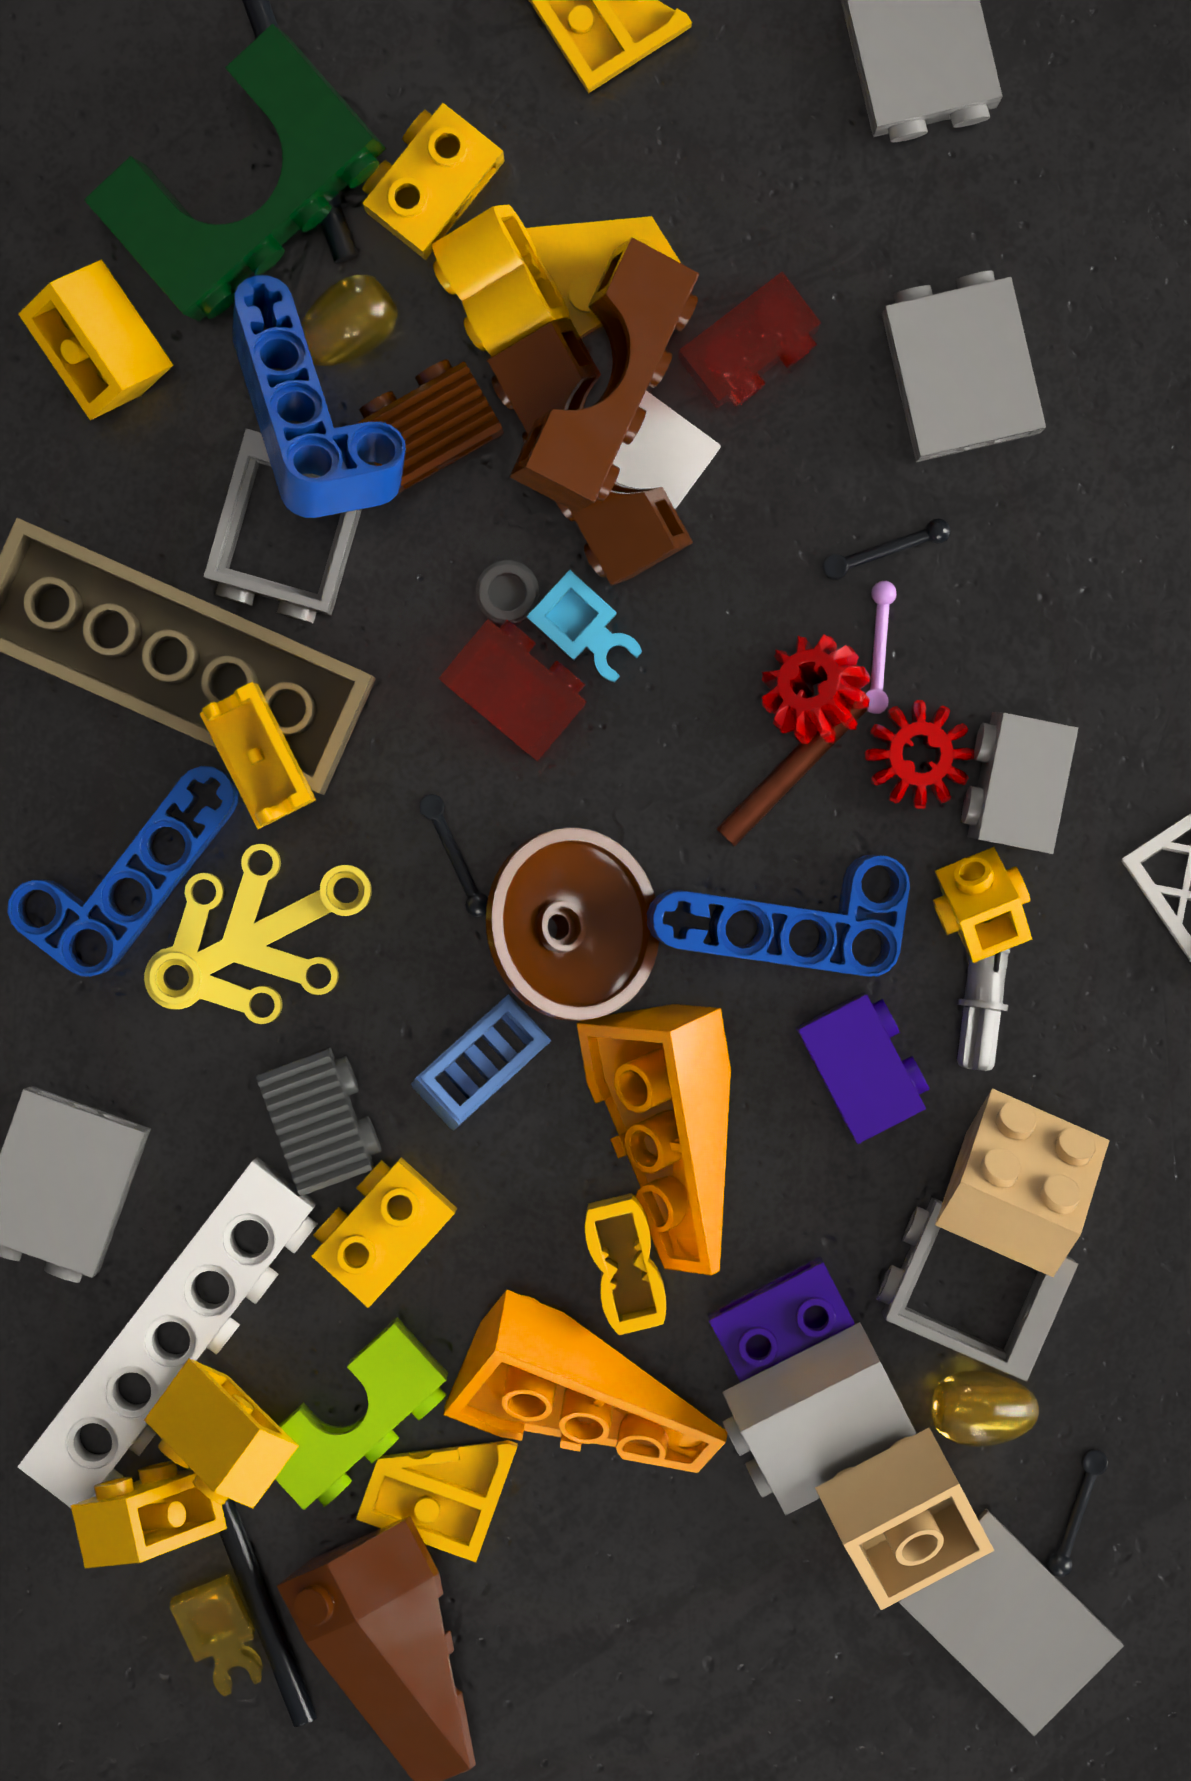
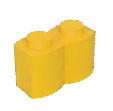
[431,204,570,357]
[585,1193,666,1335]

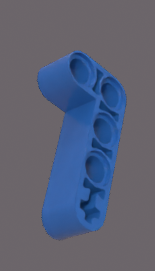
[232,275,406,518]
[7,766,239,977]
[646,855,910,977]

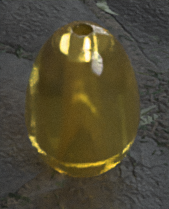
[301,275,398,366]
[932,1370,1039,1447]

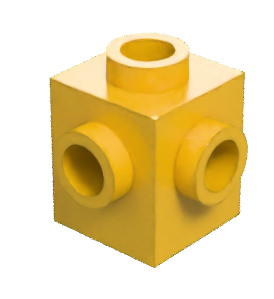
[933,847,1032,963]

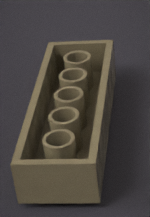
[0,518,376,795]

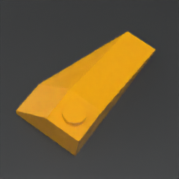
[576,1004,731,1275]
[443,1290,727,1473]

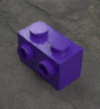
[795,992,930,1144]
[708,1257,855,1382]

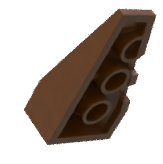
[277,1516,476,1781]

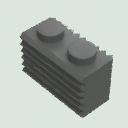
[256,1047,381,1196]

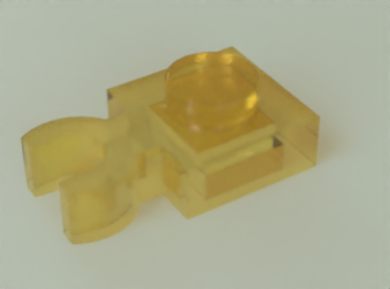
[170,1574,263,1697]

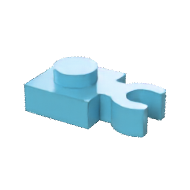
[527,570,642,682]

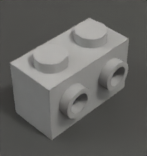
[961,712,1078,854]

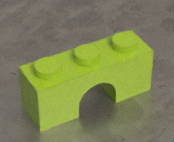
[275,1317,448,1510]

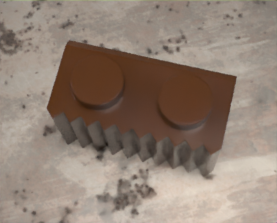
[353,359,504,495]

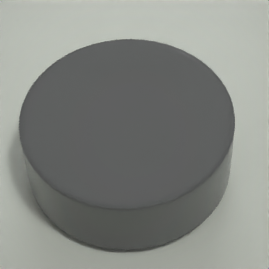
[476,560,540,625]

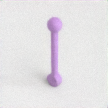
[866,581,897,714]

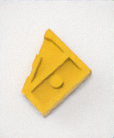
[529,0,692,94]
[526,216,681,338]
[356,1440,518,1562]

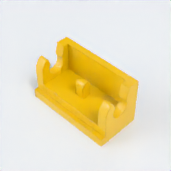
[199,682,316,829]

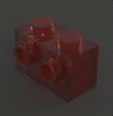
[678,272,821,409]
[438,619,587,763]

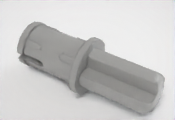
[957,948,1011,1071]

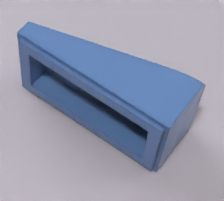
[411,994,551,1131]

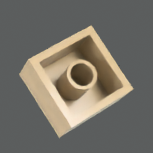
[935,1088,1110,1277]
[815,1428,994,1610]

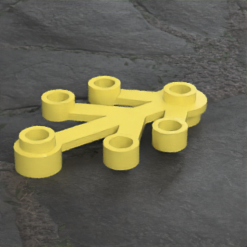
[144,844,372,1024]

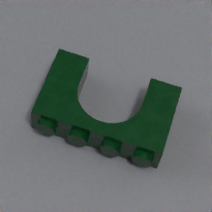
[84,23,387,322]

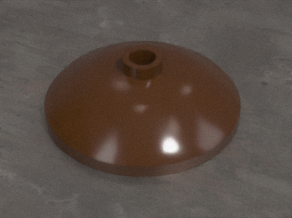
[486,828,659,1021]

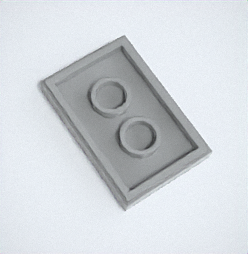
[898,1509,1124,1736]

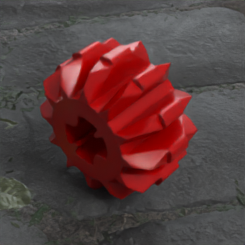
[761,634,870,745]
[864,700,974,809]

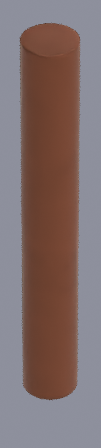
[717,708,868,847]

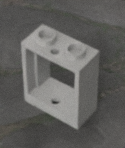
[203,429,368,623]
[877,1197,1078,1382]

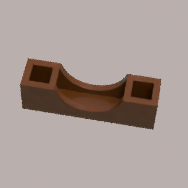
[509,237,700,512]
[487,319,693,586]

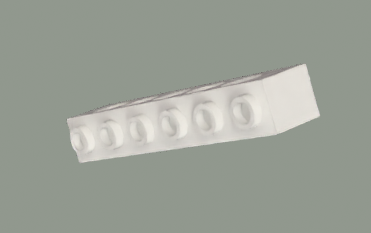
[18,1157,318,1508]

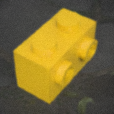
[362,103,505,260]
[18,259,174,420]
[312,1157,457,1308]
[144,1358,299,1508]
[71,1461,227,1568]

